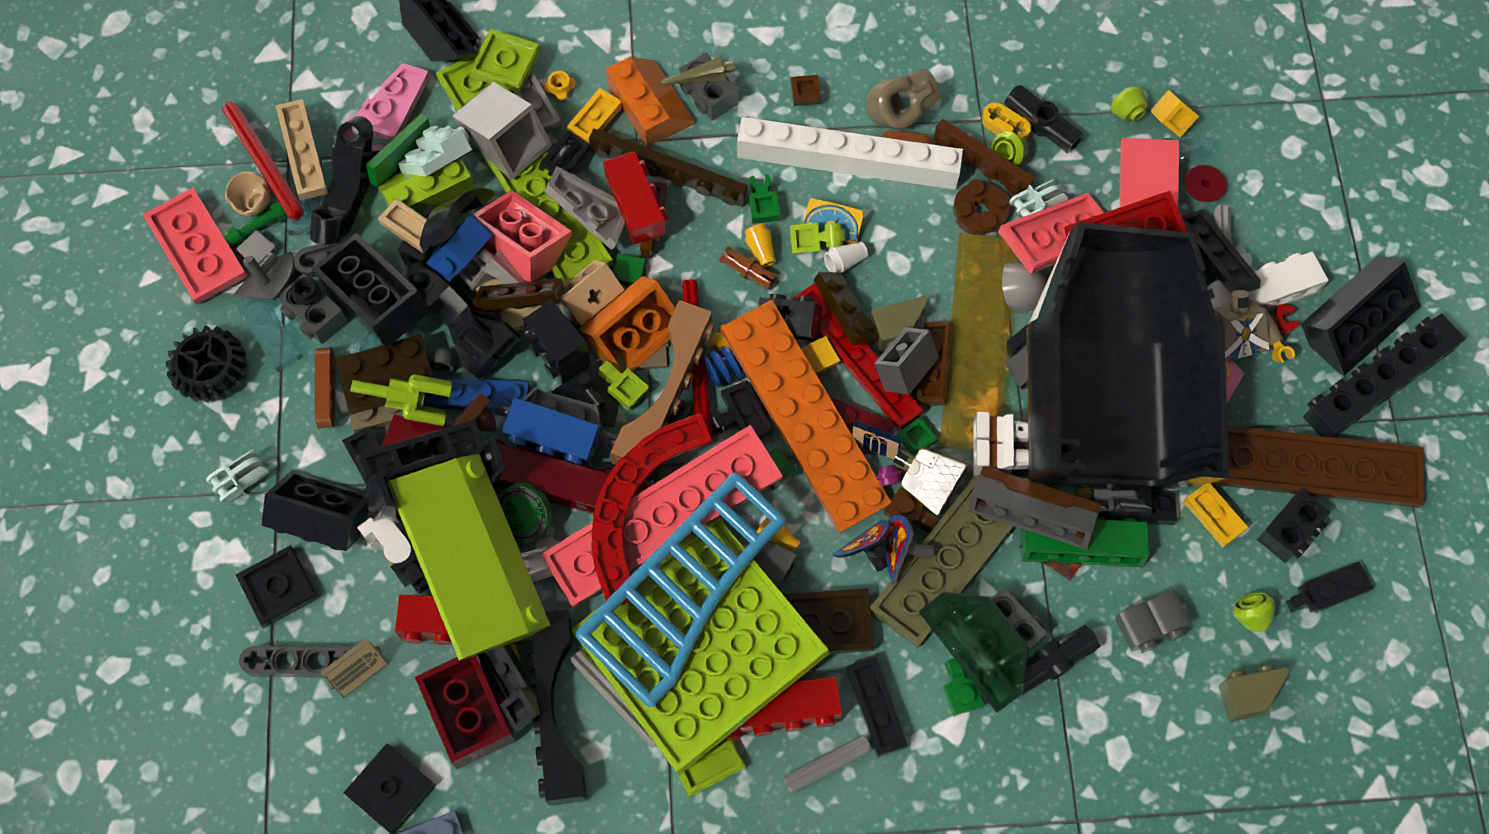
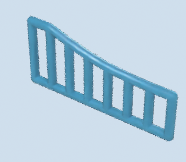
[576,472,786,707]

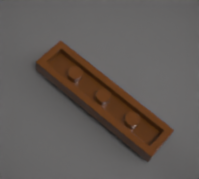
[933,118,1035,195]

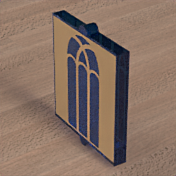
[852,421,902,460]

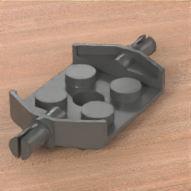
[494,388,618,462]

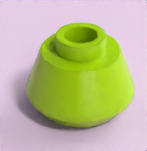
[1111,86,1147,122]
[991,131,1028,166]
[1232,592,1275,632]

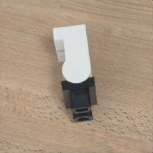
[357,518,429,594]

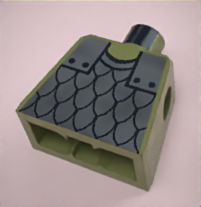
[893,447,971,515]

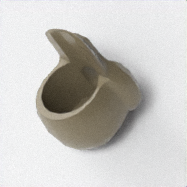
[866,69,940,129]

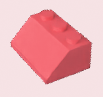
[473,190,572,282]

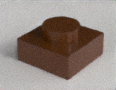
[791,75,821,106]

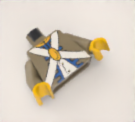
[1214,290,1295,378]

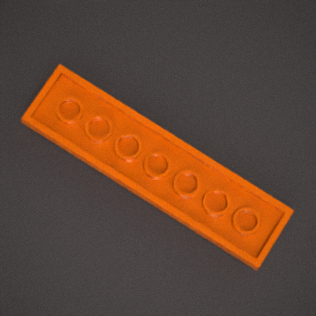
[720,300,892,534]

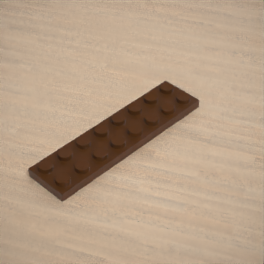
[1210,426,1424,508]

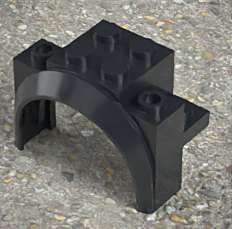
[356,419,506,523]

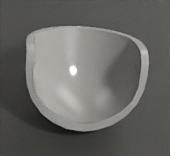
[1002,263,1047,313]

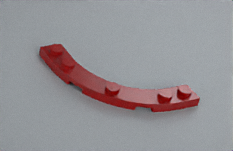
[591,413,712,607]

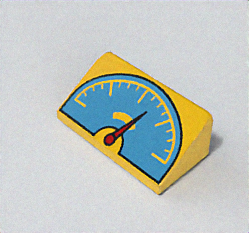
[803,198,864,244]

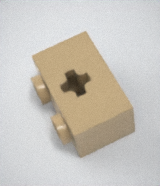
[557,260,624,326]

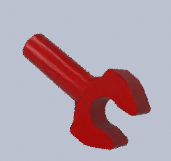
[1271,304,1300,335]

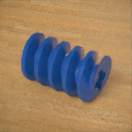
[703,347,743,388]

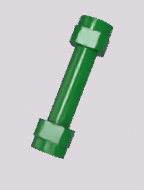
[222,202,288,248]

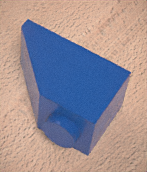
[426,214,493,283]

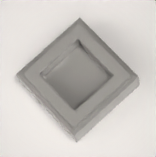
[236,230,278,264]

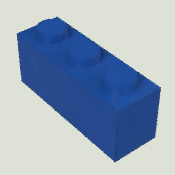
[502,398,603,465]

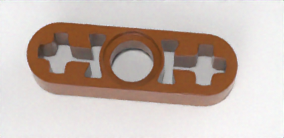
[315,347,335,429]

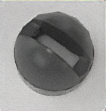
[430,348,455,373]

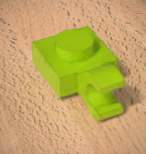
[598,360,649,410]

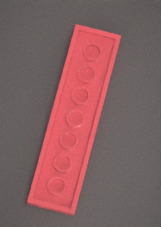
[541,425,783,607]

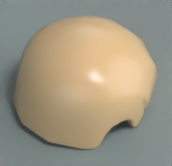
[225,171,271,217]

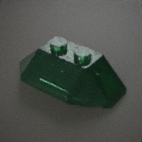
[918,592,1029,713]

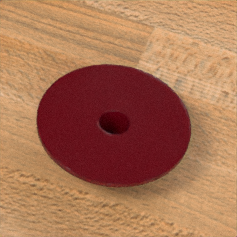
[1184,165,1226,202]

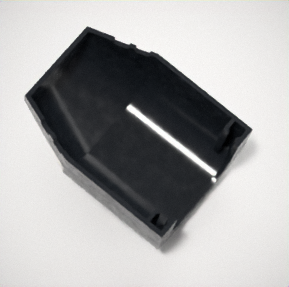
[1027,222,1229,490]

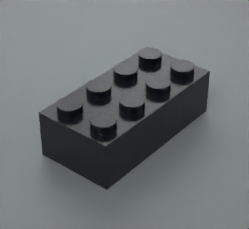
[312,233,431,348]

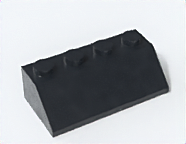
[1301,256,1421,376]

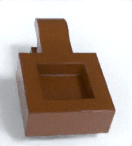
[884,487,939,534]

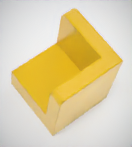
[1151,90,1199,137]

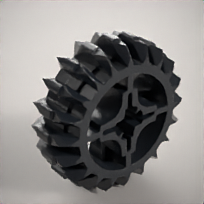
[165,325,248,403]

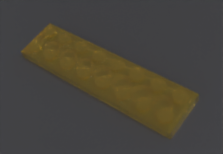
[939,233,1015,451]

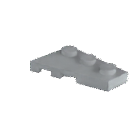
[545,166,625,250]

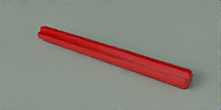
[222,101,305,221]
[682,279,713,439]

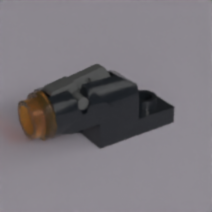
[1075,484,1177,525]

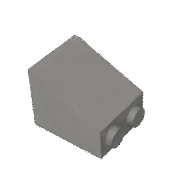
[452,82,553,180]

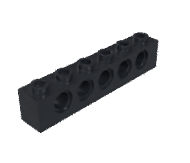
[1303,313,1466,438]

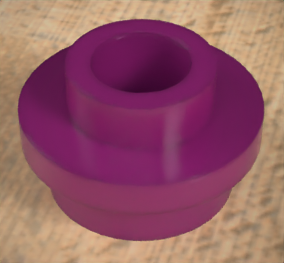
[875,465,904,487]

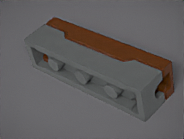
[969,466,1102,550]

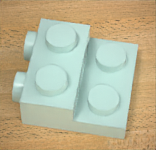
[397,126,472,176]

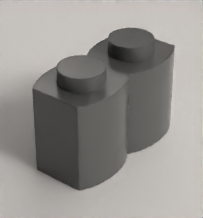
[1115,590,1192,653]

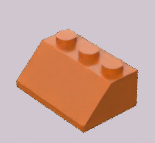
[605,57,695,148]
[578,276,675,374]

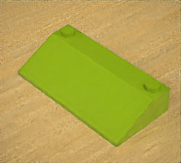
[387,454,550,660]

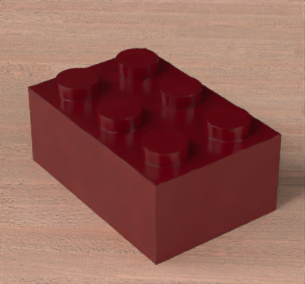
[415,655,516,769]

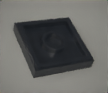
[235,545,319,628]

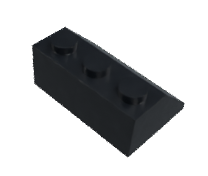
[262,470,369,551]

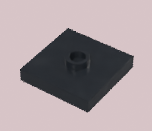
[343,743,435,834]

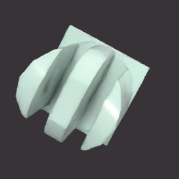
[1009,179,1068,217]
[206,449,270,504]

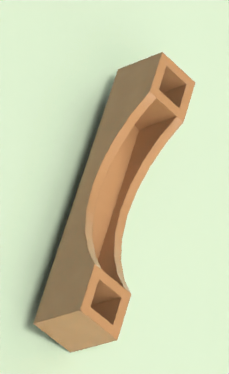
[610,300,715,465]

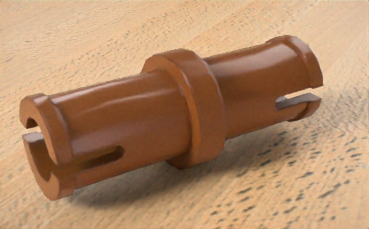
[719,246,777,290]

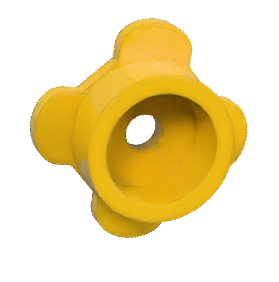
[543,71,576,100]

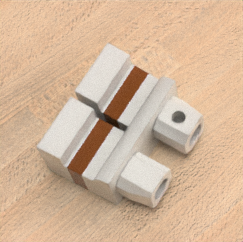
[973,411,1028,475]

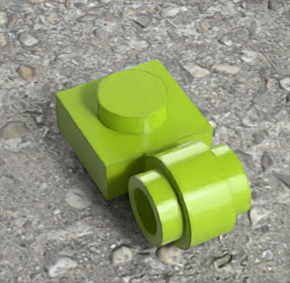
[790,222,845,254]

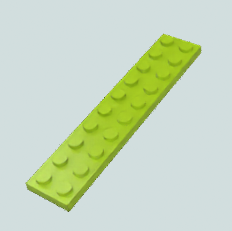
[435,57,613,285]

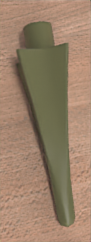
[661,55,736,86]

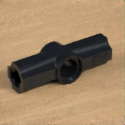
[1004,85,1084,154]
[1007,624,1101,696]

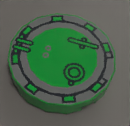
[497,483,552,543]

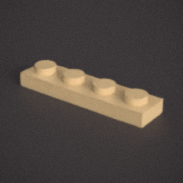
[275,99,328,201]

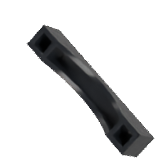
[527,609,587,806]

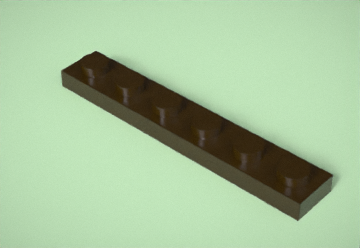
[589,128,748,207]

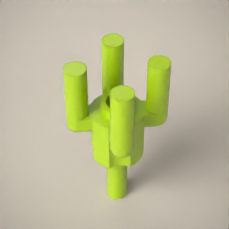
[350,374,452,426]

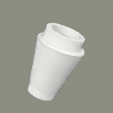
[824,242,868,274]

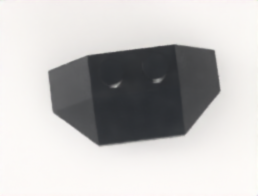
[399,0,481,62]

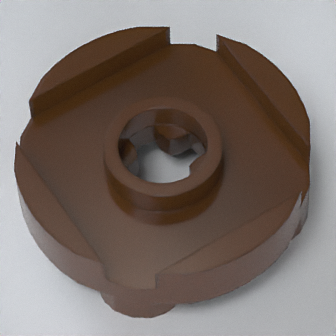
[953,179,1010,236]

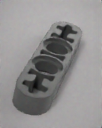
[239,646,352,678]

